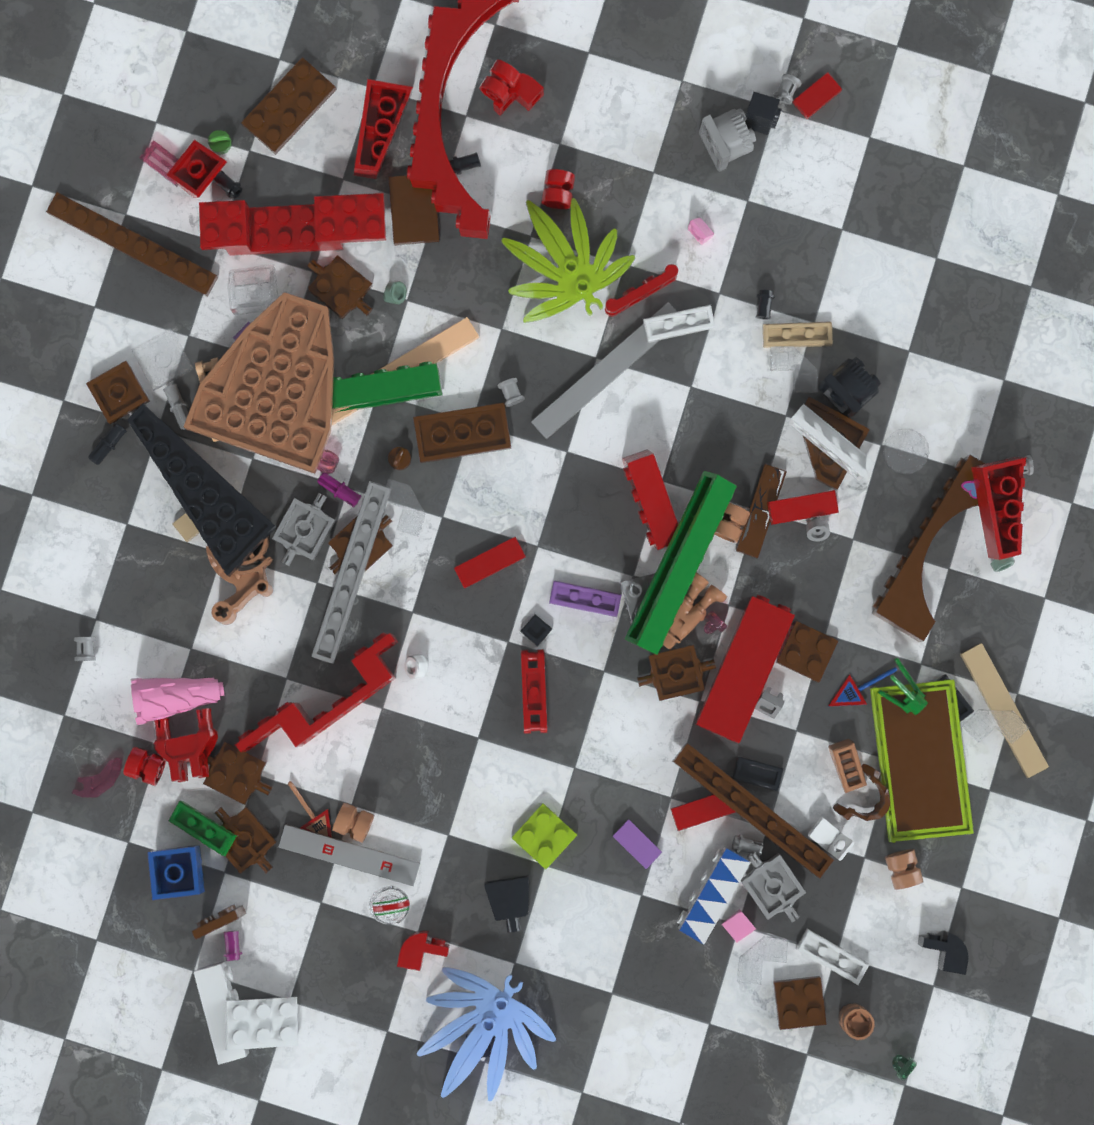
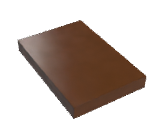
[388,175,440,246]

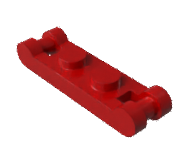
[605,264,678,317]
[521,649,547,734]

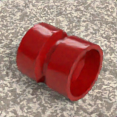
[479,60,521,104]
[541,169,575,209]
[123,747,166,786]

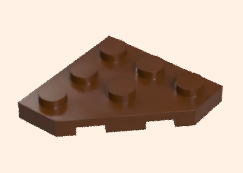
[802,397,870,491]

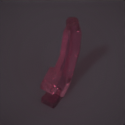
[72,758,122,798]

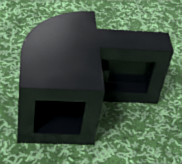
[918,930,969,975]

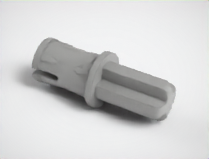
[163,384,188,430]

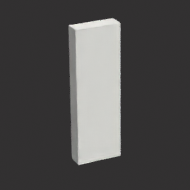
[643,305,716,343]
[796,929,869,985]

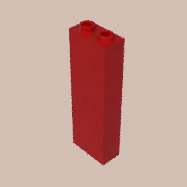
[695,594,795,744]

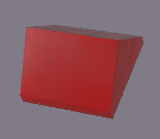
[166,139,227,198]

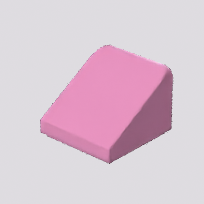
[688,218,714,245]
[722,909,756,942]

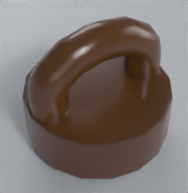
[388,447,411,471]

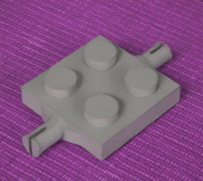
[272,493,336,566]
[741,851,806,922]

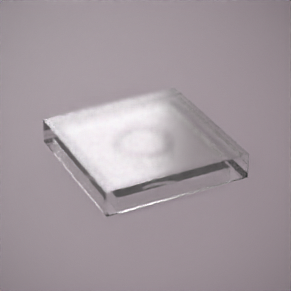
[131,328,194,391]

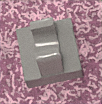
[755,687,785,719]

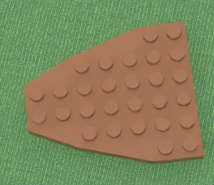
[183,292,334,474]

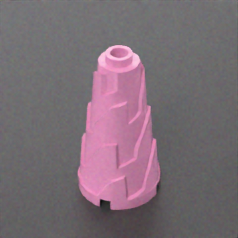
[131,677,225,725]

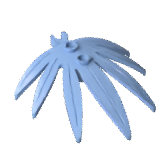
[417,967,556,1101]

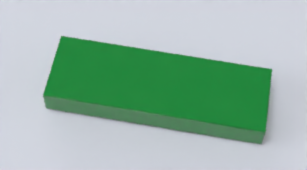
[168,801,237,856]

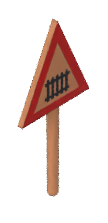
[288,781,332,837]

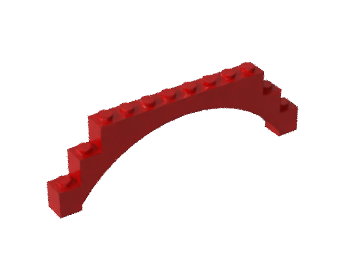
[407,0,519,239]

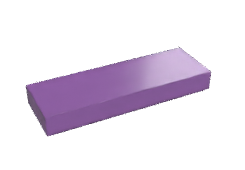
[549,581,622,617]

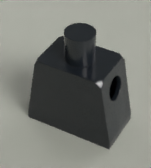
[484,875,529,933]

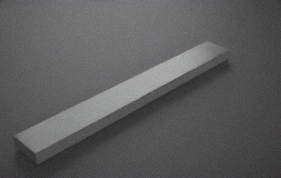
[531,302,677,440]
[311,481,392,664]

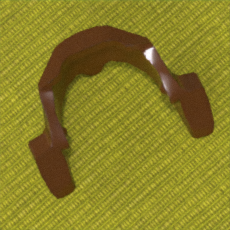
[833,764,890,821]

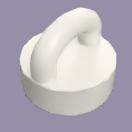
[404,655,428,679]

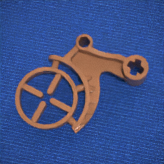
[206,536,273,625]

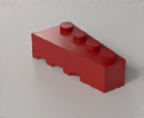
[354,79,413,179]
[622,449,678,550]
[971,457,1026,560]

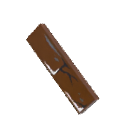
[736,464,787,559]

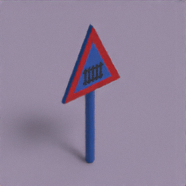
[828,667,897,707]

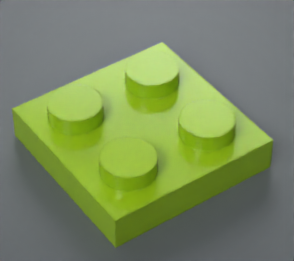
[511,803,577,870]

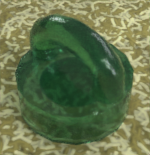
[892,1055,917,1081]

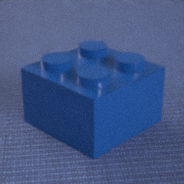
[148,845,205,900]

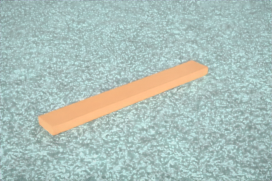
[332,317,479,425]

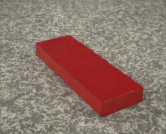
[767,490,839,525]
[454,537,526,589]
[670,795,735,831]

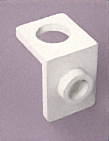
[808,817,854,861]

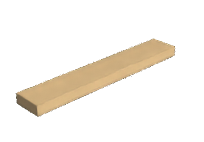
[960,643,1049,778]

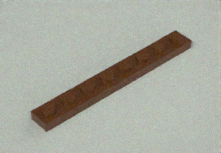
[46,192,218,297]
[672,743,834,878]

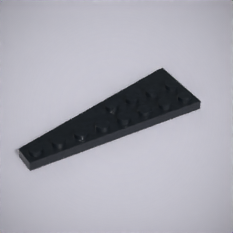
[127,404,276,577]

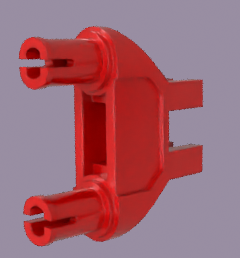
[153,708,218,783]

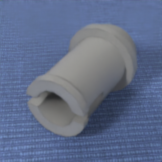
[732,834,763,856]

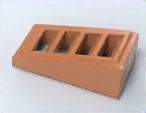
[828,739,867,793]

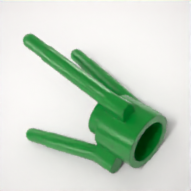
[878,658,928,715]

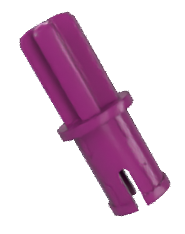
[317,472,362,508]

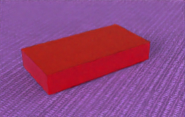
[792,72,842,120]

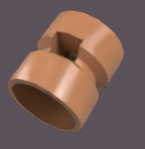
[714,503,750,543]
[332,802,375,843]
[885,849,924,890]
[838,1003,874,1040]

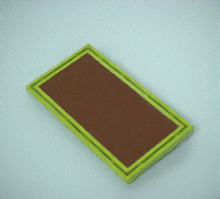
[870,680,974,843]

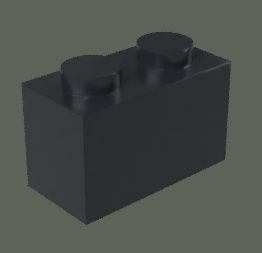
[745,92,782,135]

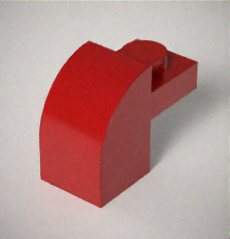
[493,73,544,116]
[397,930,450,971]

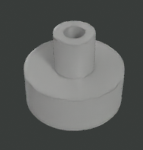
[806,517,830,542]

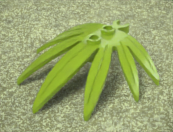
[501,198,635,323]

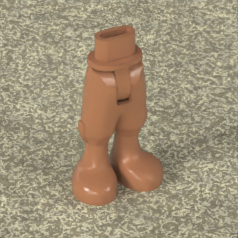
[663,572,728,650]

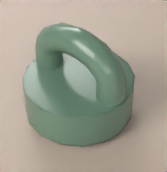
[383,281,407,304]
[990,557,1015,572]

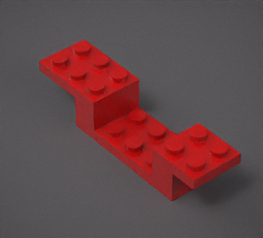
[199,193,386,256]
[235,632,398,752]

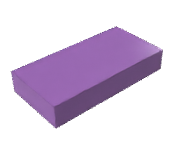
[613,819,662,869]

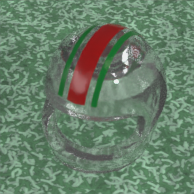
[369,886,410,924]

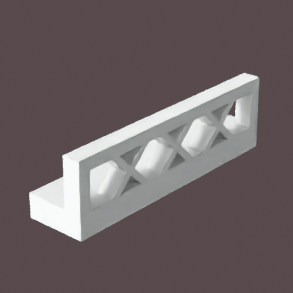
[788,404,875,481]

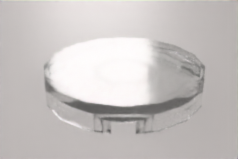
[882,428,930,475]

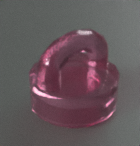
[317,450,339,474]
[704,611,727,634]

